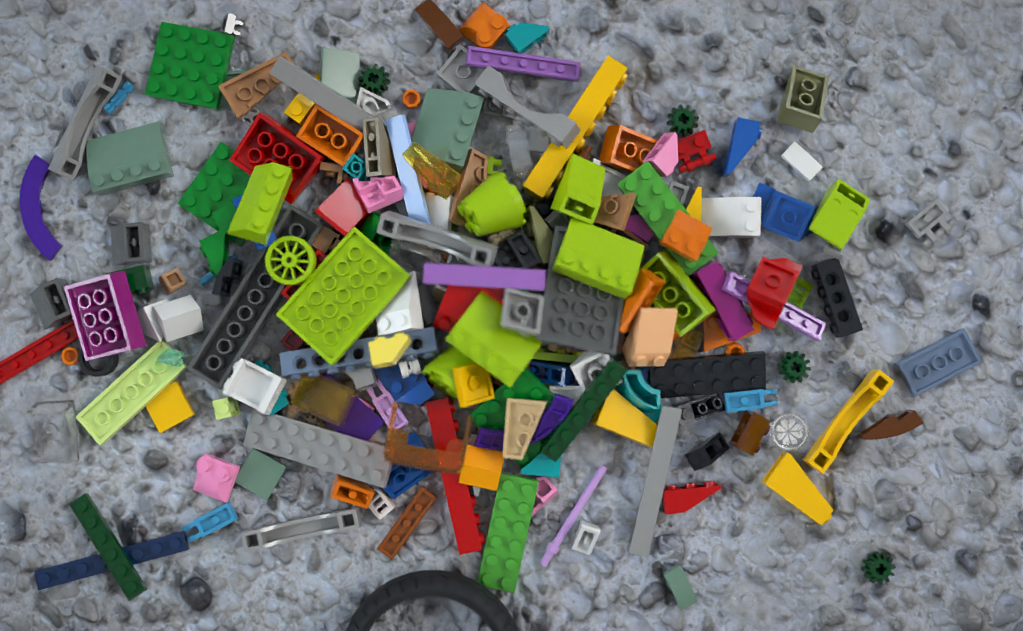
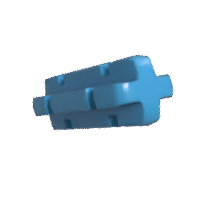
[103,81,135,114]

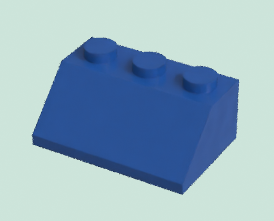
[383,432,439,499]

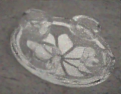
[770,412,810,451]

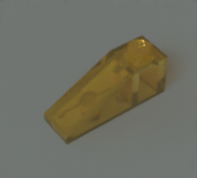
[402,141,461,200]

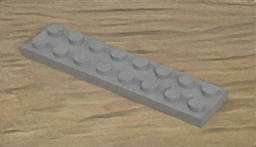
[243,408,396,488]

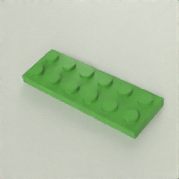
[617,161,719,276]
[477,472,539,593]

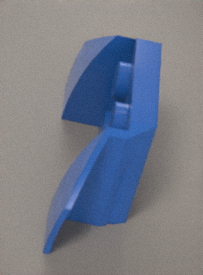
[753,182,819,242]
[373,362,435,405]

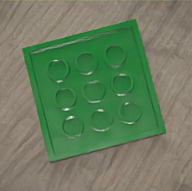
[144,21,235,111]
[177,142,251,247]
[468,367,556,468]

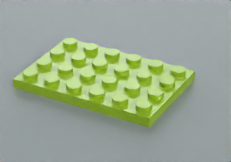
[276,227,412,366]

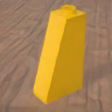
[590,389,657,449]
[761,451,833,526]

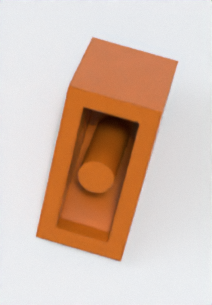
[331,474,375,509]

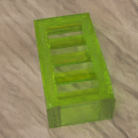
[786,276,813,309]

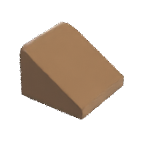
[158,268,187,295]

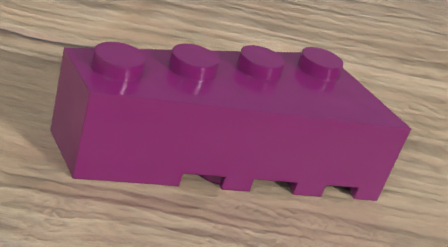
[689,261,754,341]

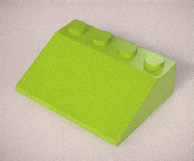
[552,217,644,299]
[445,291,543,387]

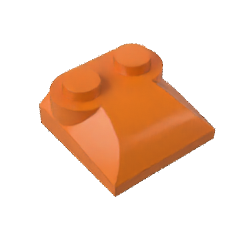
[458,2,511,49]

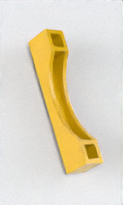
[802,369,895,474]

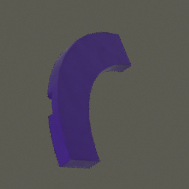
[19,154,63,261]
[474,393,574,450]

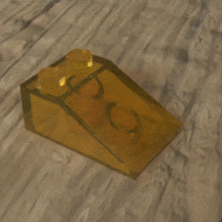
[291,374,359,426]

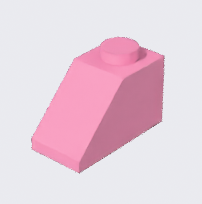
[643,132,678,177]

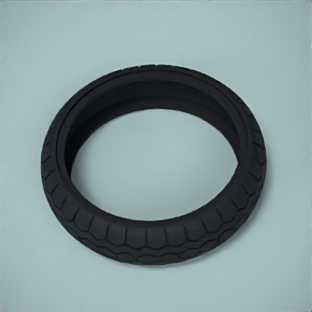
[346,570,518,631]

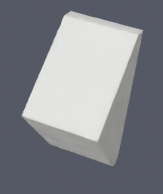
[572,520,601,555]

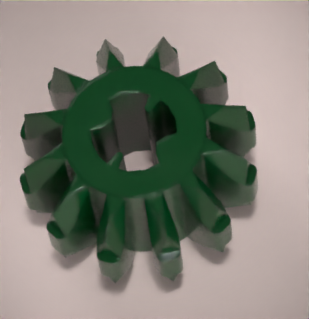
[358,64,391,96]
[666,104,699,137]
[777,351,811,383]
[861,551,896,585]

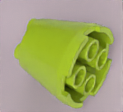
[457,171,526,236]
[421,345,475,407]

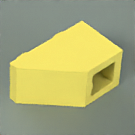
[368,333,411,369]

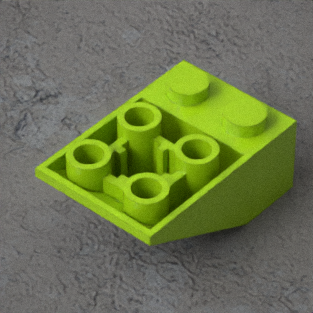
[550,153,606,225]
[809,178,870,250]

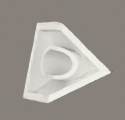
[356,87,392,116]
[137,299,169,342]

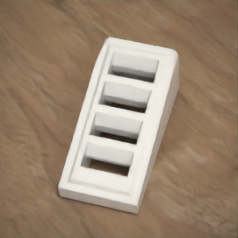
[364,482,395,520]

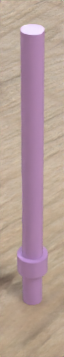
[539,465,608,567]

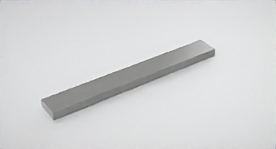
[270,56,392,148]
[629,404,682,557]

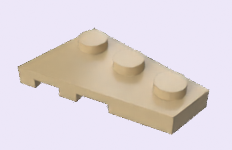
[502,398,547,460]

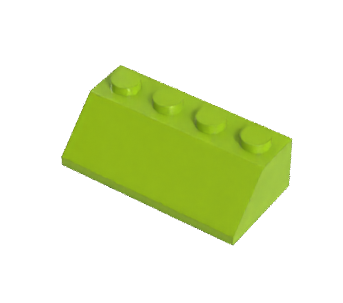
[228,162,292,245]
[639,250,716,337]

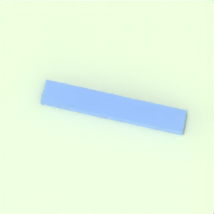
[385,115,431,224]

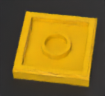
[452,362,495,407]
[146,381,195,433]

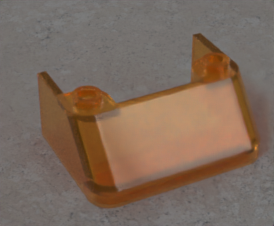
[384,402,472,474]

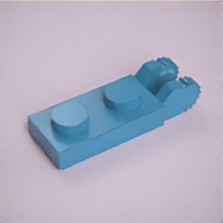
[723,389,779,413]
[182,502,239,542]

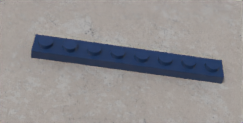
[34,531,190,590]

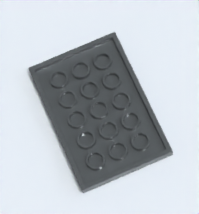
[536,226,624,356]

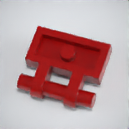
[678,130,717,173]

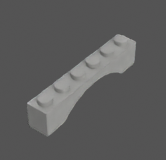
[48,65,122,180]
[474,65,581,149]
[377,211,498,267]
[241,506,363,552]

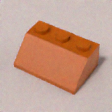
[296,104,364,166]
[619,269,666,333]

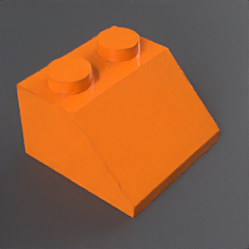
[659,209,712,262]

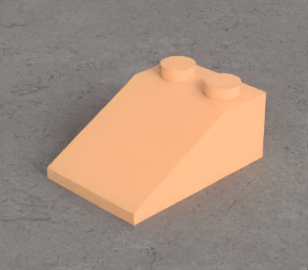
[622,308,677,367]

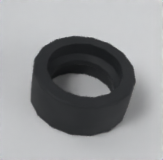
[78,348,119,377]

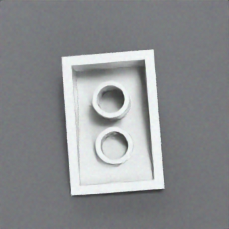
[701,197,761,238]
[376,271,424,336]

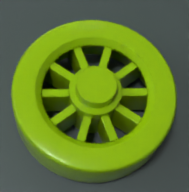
[265,236,317,286]

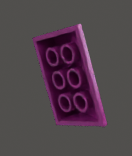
[64,271,146,361]

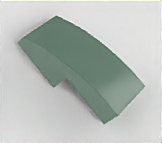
[663,564,698,611]

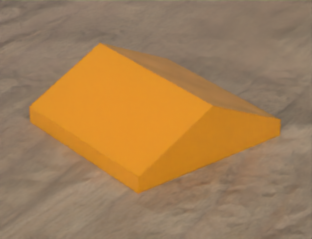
[459,444,504,491]

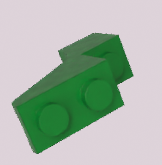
[199,203,236,276]

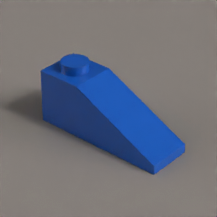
[723,117,762,177]
[526,359,575,387]

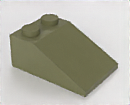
[777,65,829,133]
[519,206,553,269]

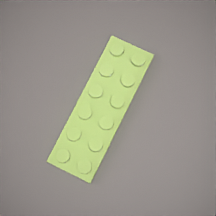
[76,339,188,445]

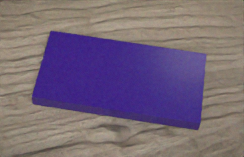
[302,372,385,441]

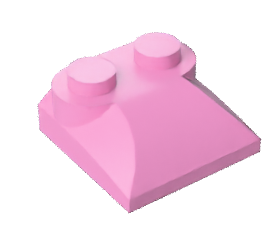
[193,453,240,503]

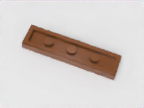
[377,485,438,560]

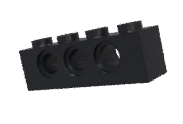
[811,258,863,338]

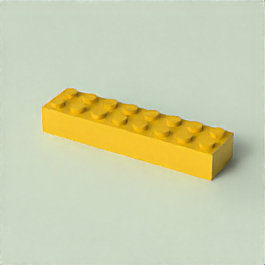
[523,55,628,201]

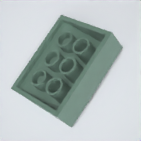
[411,88,484,174]
[86,121,174,196]

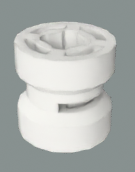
[398,357,421,379]

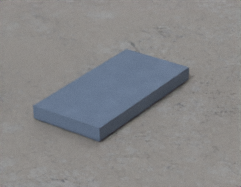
[895,328,982,397]

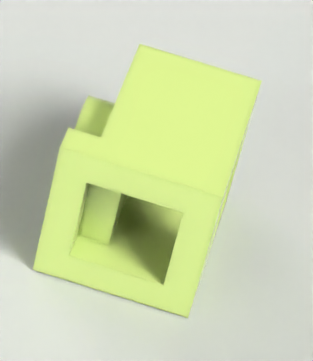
[212,397,241,420]

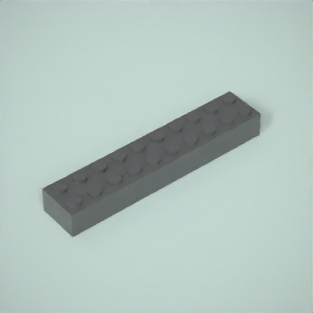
[187,204,326,390]

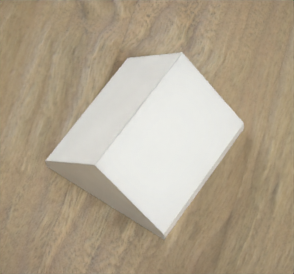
[153,295,204,343]
[570,350,623,392]

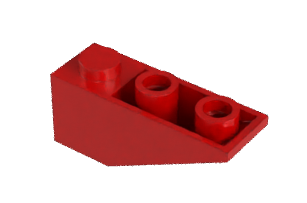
[662,481,721,515]

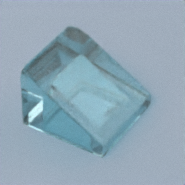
[157,348,186,367]

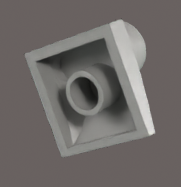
[500,287,544,337]

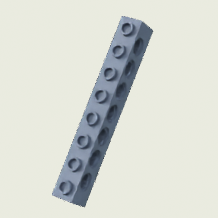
[279,327,439,381]

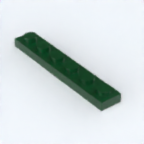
[539,357,628,462]
[69,493,148,601]

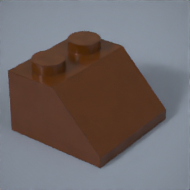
[729,410,770,456]

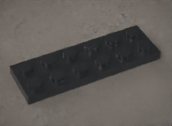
[649,351,766,399]

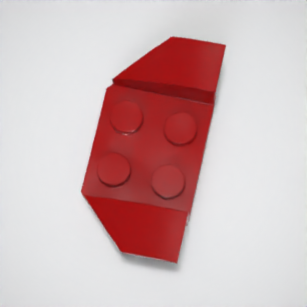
[746,256,803,330]

